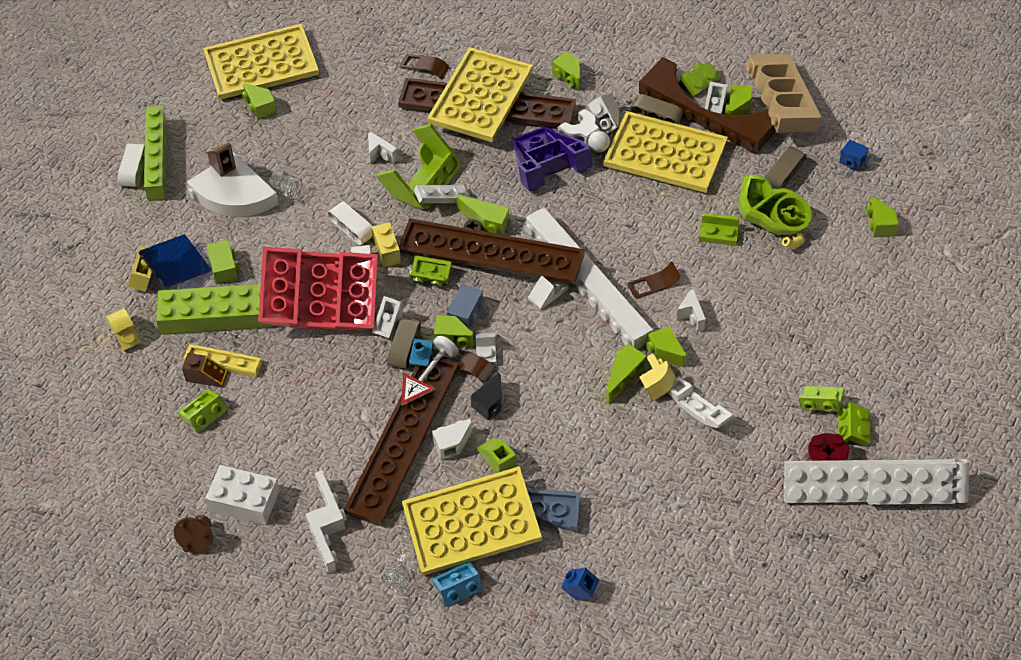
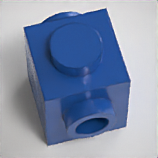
[839,140,869,171]
[561,568,599,600]

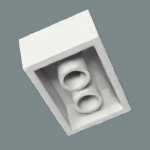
[205,465,280,525]

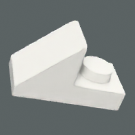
[705,82,728,114]
[368,132,398,164]
[528,276,568,310]
[677,290,706,332]
[372,296,403,338]
[476,333,496,366]

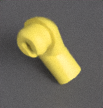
[782,233,805,250]

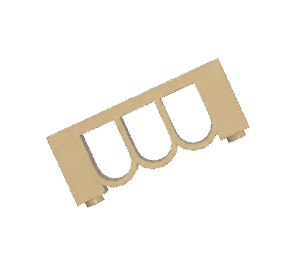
[746,54,822,133]

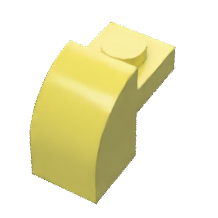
[105,308,141,351]
[640,354,675,401]

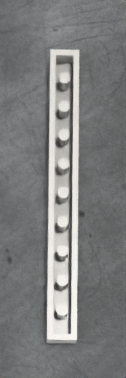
[525,208,653,349]

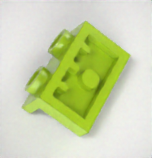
[699,213,740,246]
[798,386,845,412]
[177,389,227,433]

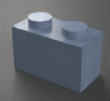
[447,284,485,329]

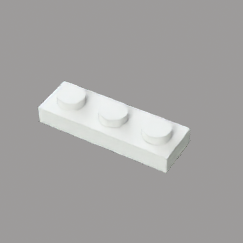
[414,185,470,203]

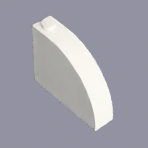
[187,152,278,217]

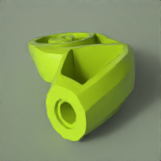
[738,175,812,235]

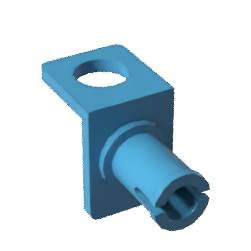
[409,339,435,367]

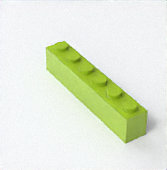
[144,106,167,201]

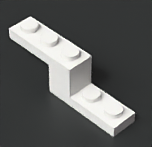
[305,470,347,574]

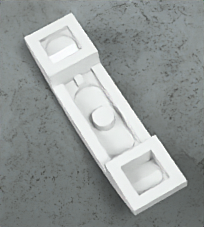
[668,376,733,428]

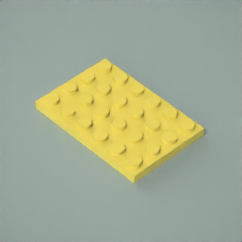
[203,24,319,100]
[427,47,533,142]
[603,111,728,193]
[402,466,542,576]

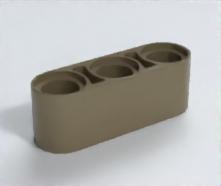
[630,94,684,124]
[766,146,807,189]
[387,318,421,369]

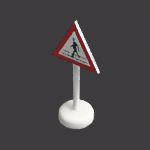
[401,336,459,406]

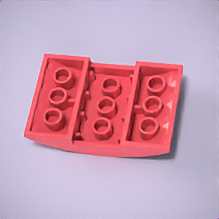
[258,247,378,331]

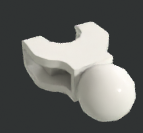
[558,109,610,153]

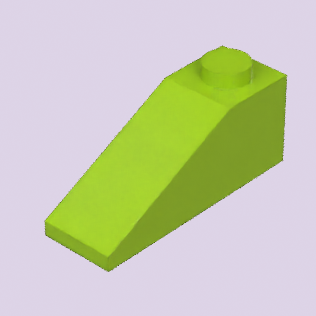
[457,194,510,235]
[606,344,646,404]

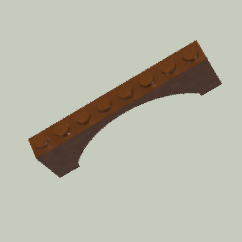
[639,57,776,154]

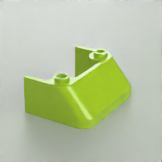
[376,124,460,209]

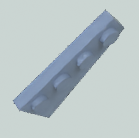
[527,489,580,532]

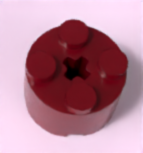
[806,433,849,461]

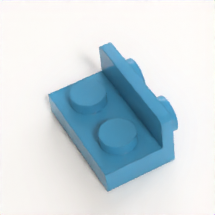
[432,562,483,607]

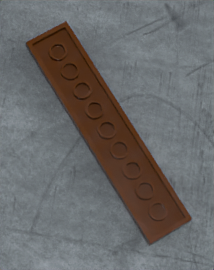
[398,78,576,128]
[398,218,585,285]
[344,355,459,526]

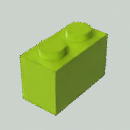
[207,240,240,284]

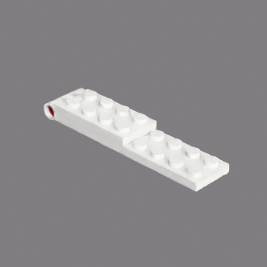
[784,459,970,505]

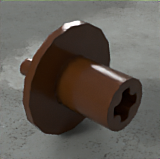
[174,515,213,554]

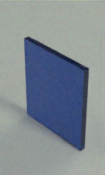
[139,234,211,289]

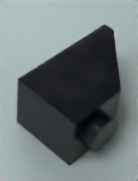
[470,373,502,420]

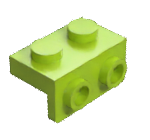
[678,61,720,96]
[409,256,452,287]
[837,402,871,447]

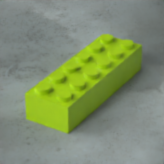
[156,284,274,335]

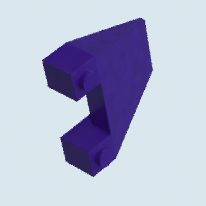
[513,126,594,191]

